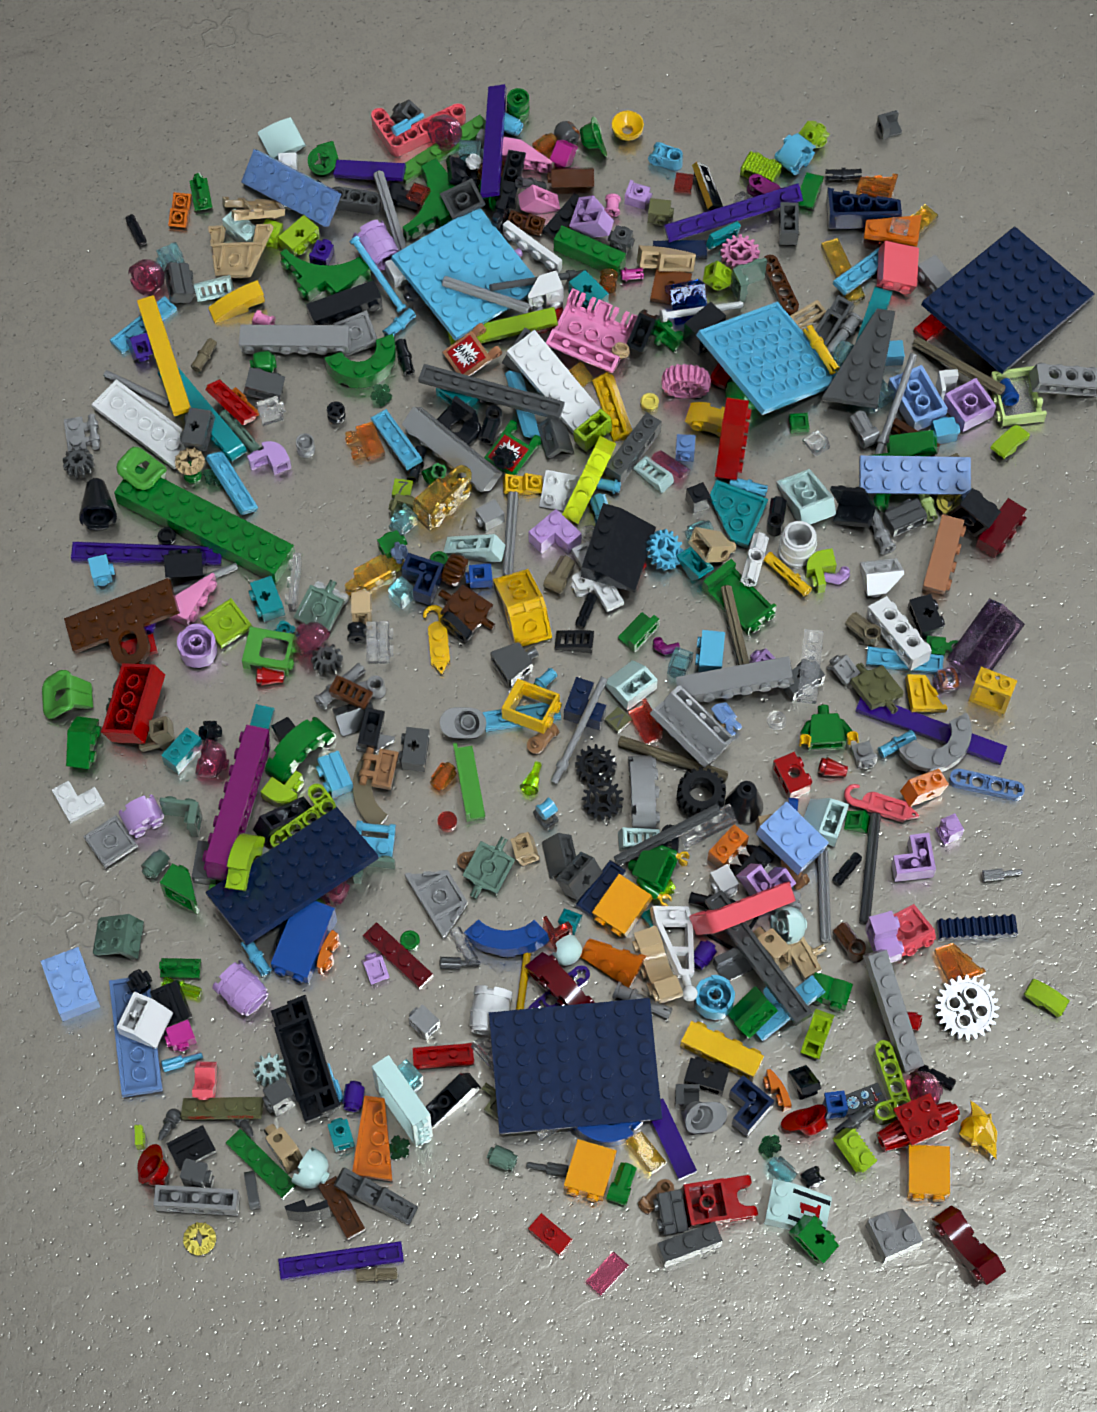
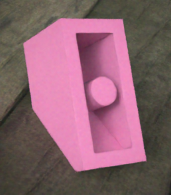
[518,184,560,215]

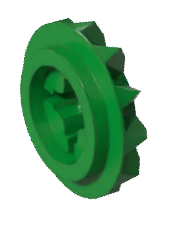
[307,146,336,175]

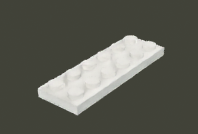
[506,330,600,434]
[92,379,186,470]

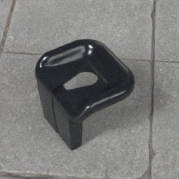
[437,396,481,446]

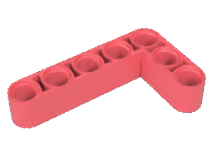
[371,104,466,157]
[689,881,796,935]

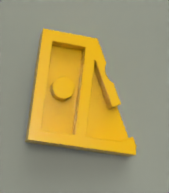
[905,674,948,713]

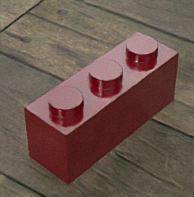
[976,498,1027,558]

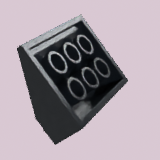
[581,503,656,593]

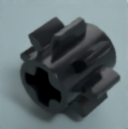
[492,446,517,471]
[198,721,222,744]
[127,969,152,994]

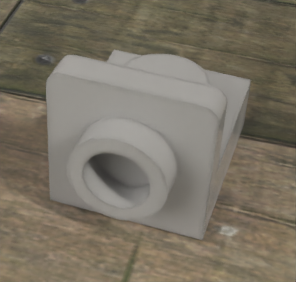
[826,655,860,685]
[850,741,878,769]

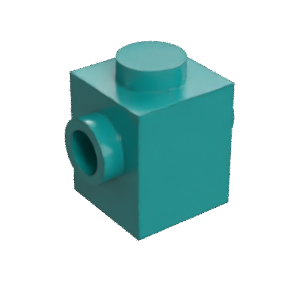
[327,1118,355,1152]

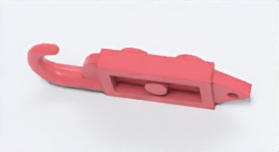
[844,784,919,823]

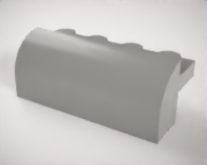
[650,685,735,768]

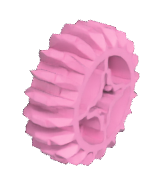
[661,363,711,399]

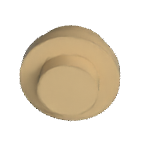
[611,342,630,359]

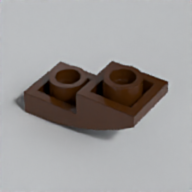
[507,210,546,236]

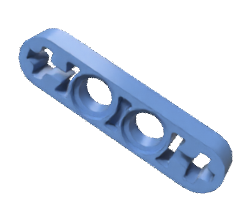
[949,769,1025,801]

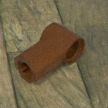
[833,922,866,962]

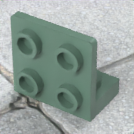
[730,258,767,303]
[159,796,203,838]

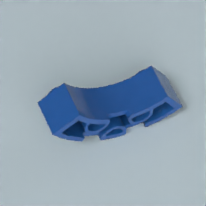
[464,919,550,957]

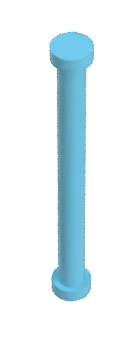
[349,236,407,313]

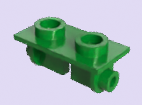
[190,173,213,211]
[159,958,201,978]

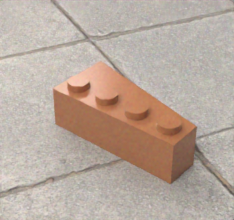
[922,514,966,595]

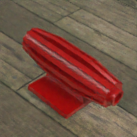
[876,1093,960,1152]

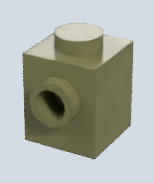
[647,198,674,225]

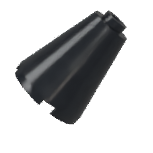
[79,478,117,531]
[725,781,763,825]

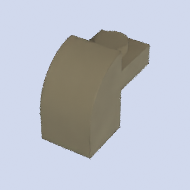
[139,716,174,752]

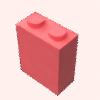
[877,241,919,294]

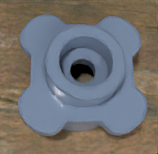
[391,542,408,564]

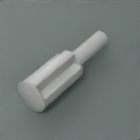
[982,868,1023,882]

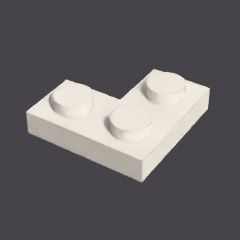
[52,781,105,824]

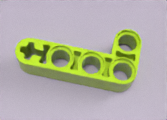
[270,784,337,848]
[873,1040,911,1125]

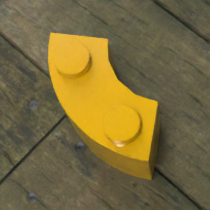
[685,402,725,437]

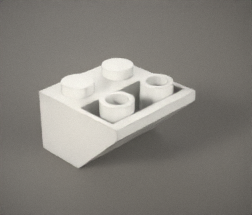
[528,271,564,313]
[117,992,173,1049]

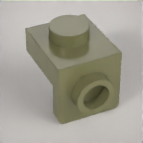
[388,494,418,518]

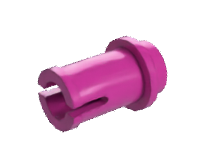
[620,267,644,282]

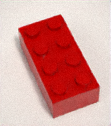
[715,398,752,480]
[101,663,165,744]

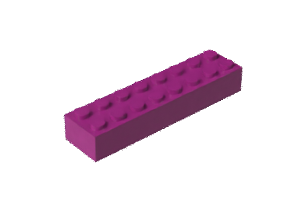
[202,725,271,881]

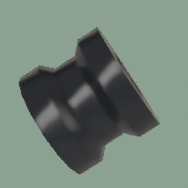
[327,401,346,424]
[347,622,366,644]
[800,1166,826,1189]

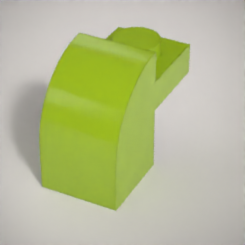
[805,548,837,593]
[260,770,304,808]
[800,1009,835,1059]

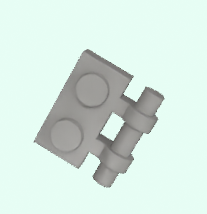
[64,414,100,452]

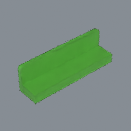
[453,743,486,822]

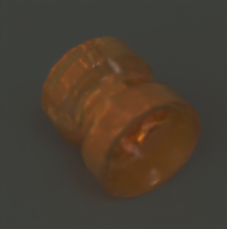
[599,269,618,294]

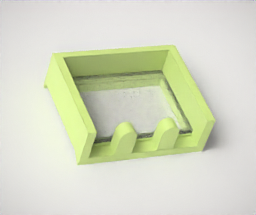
[991,366,1047,428]

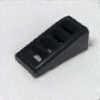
[554,630,594,653]

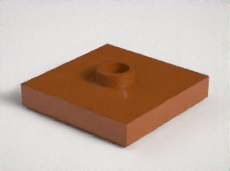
[650,268,692,307]

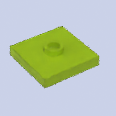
[200,598,253,649]

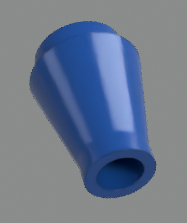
[1000,378,1019,406]

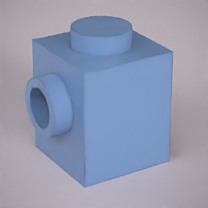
[675,434,695,462]

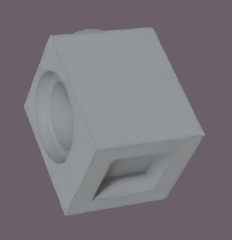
[408,1004,440,1040]

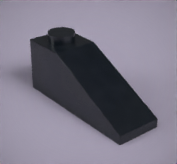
[253,796,312,844]

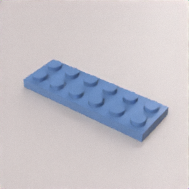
[241,149,341,227]
[859,455,971,495]
[109,978,163,1098]

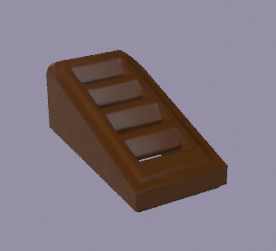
[329,675,374,710]

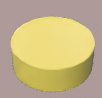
[640,393,659,412]

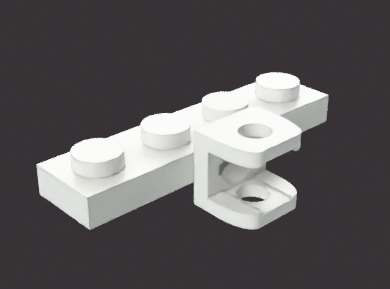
[571,542,624,612]

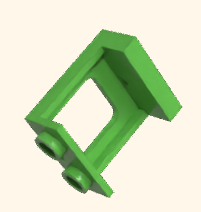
[242,627,298,676]

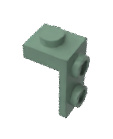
[352,855,396,884]

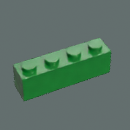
[554,226,626,279]

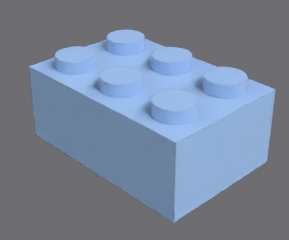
[887,365,948,431]
[756,802,829,875]
[40,947,100,1021]

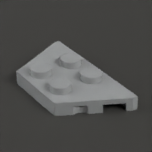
[405,870,468,938]

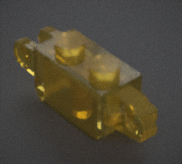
[345,555,405,598]

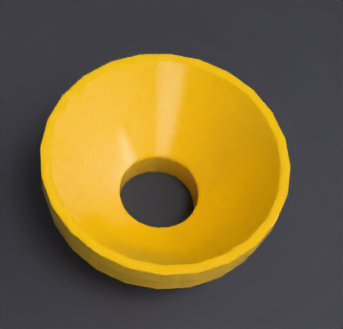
[612,110,644,141]

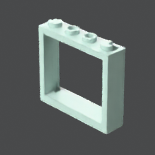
[372,1055,433,1147]

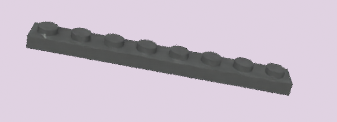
[418,364,565,421]
[705,890,813,1026]

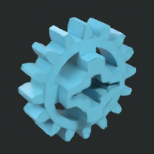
[646,529,684,571]

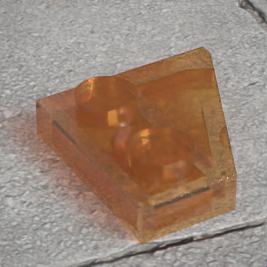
[856,174,898,198]
[934,943,986,986]

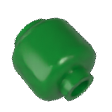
[249,350,277,373]

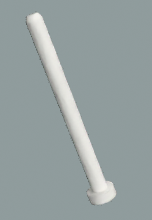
[659,301,744,322]

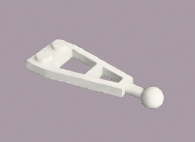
[650,906,698,1001]

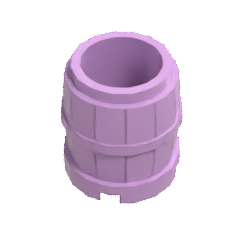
[352,220,399,271]
[212,960,269,1016]

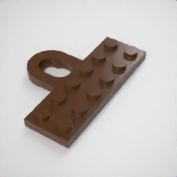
[64,578,180,665]

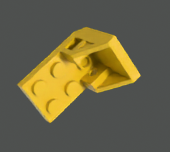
[493,569,552,647]

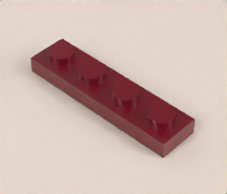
[363,922,433,990]

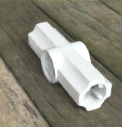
[740,532,769,587]

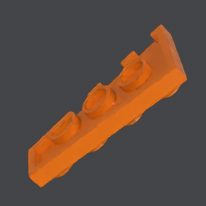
[352,1095,393,1182]

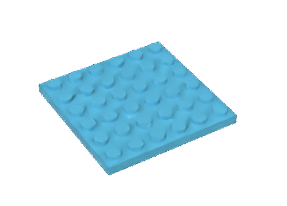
[391,208,535,341]
[696,302,837,415]

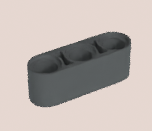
[332,186,381,215]

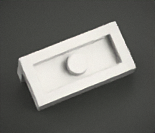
[935,369,959,400]

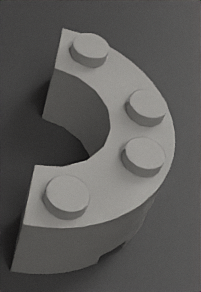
[898,712,972,773]
[628,755,660,829]

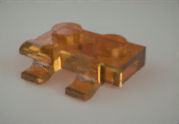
[345,422,385,461]

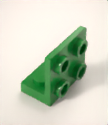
[728,986,778,1038]

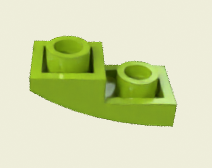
[990,424,1030,459]
[1023,979,1070,1017]

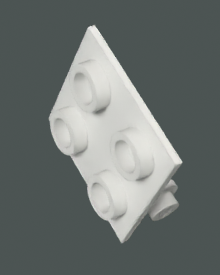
[539,470,580,511]

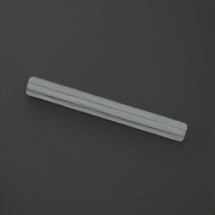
[373,171,406,251]
[442,276,530,313]
[502,491,518,576]
[817,849,831,942]

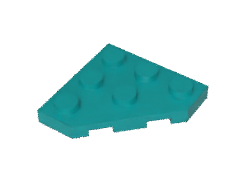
[710,480,768,549]

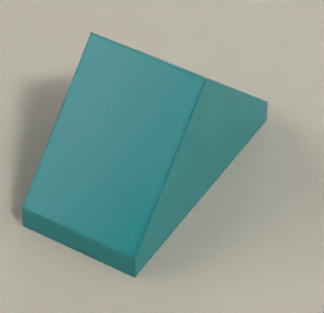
[677,546,714,581]

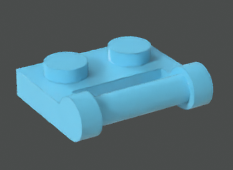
[356,820,396,858]

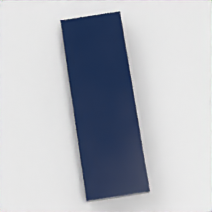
[653,240,707,259]
[576,860,626,918]

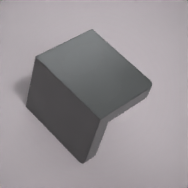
[876,110,902,139]
[675,1084,700,1109]

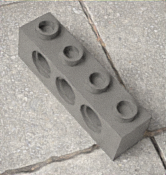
[1029,363,1097,397]
[153,1185,240,1216]

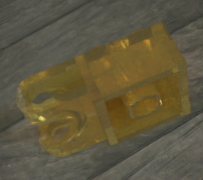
[413,465,472,531]

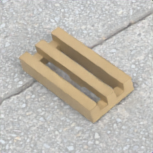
[790,300,826,330]

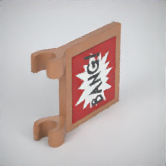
[442,323,502,376]

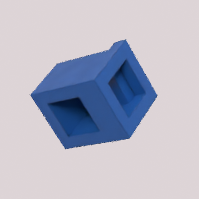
[465,563,493,589]
[822,1090,848,1120]

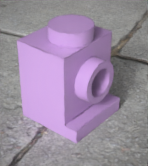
[624,180,653,210]
[935,813,964,845]

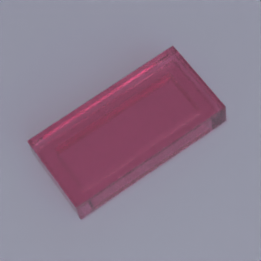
[651,450,691,478]
[586,1251,629,1297]

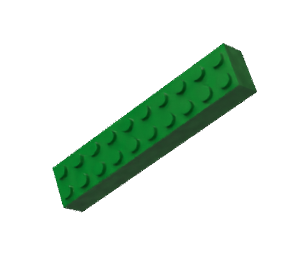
[114,466,295,584]

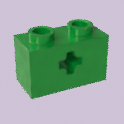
[788,1214,840,1264]

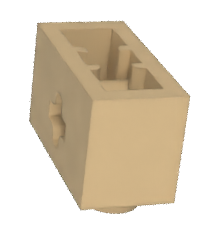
[351,590,372,628]

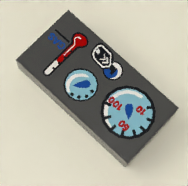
[845,1082,886,1115]

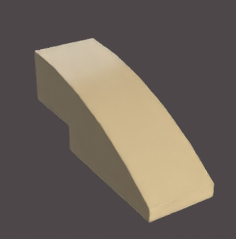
[637,245,696,272]

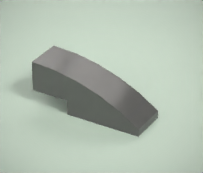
[815,295,855,347]

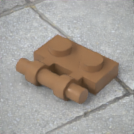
[358,747,399,790]

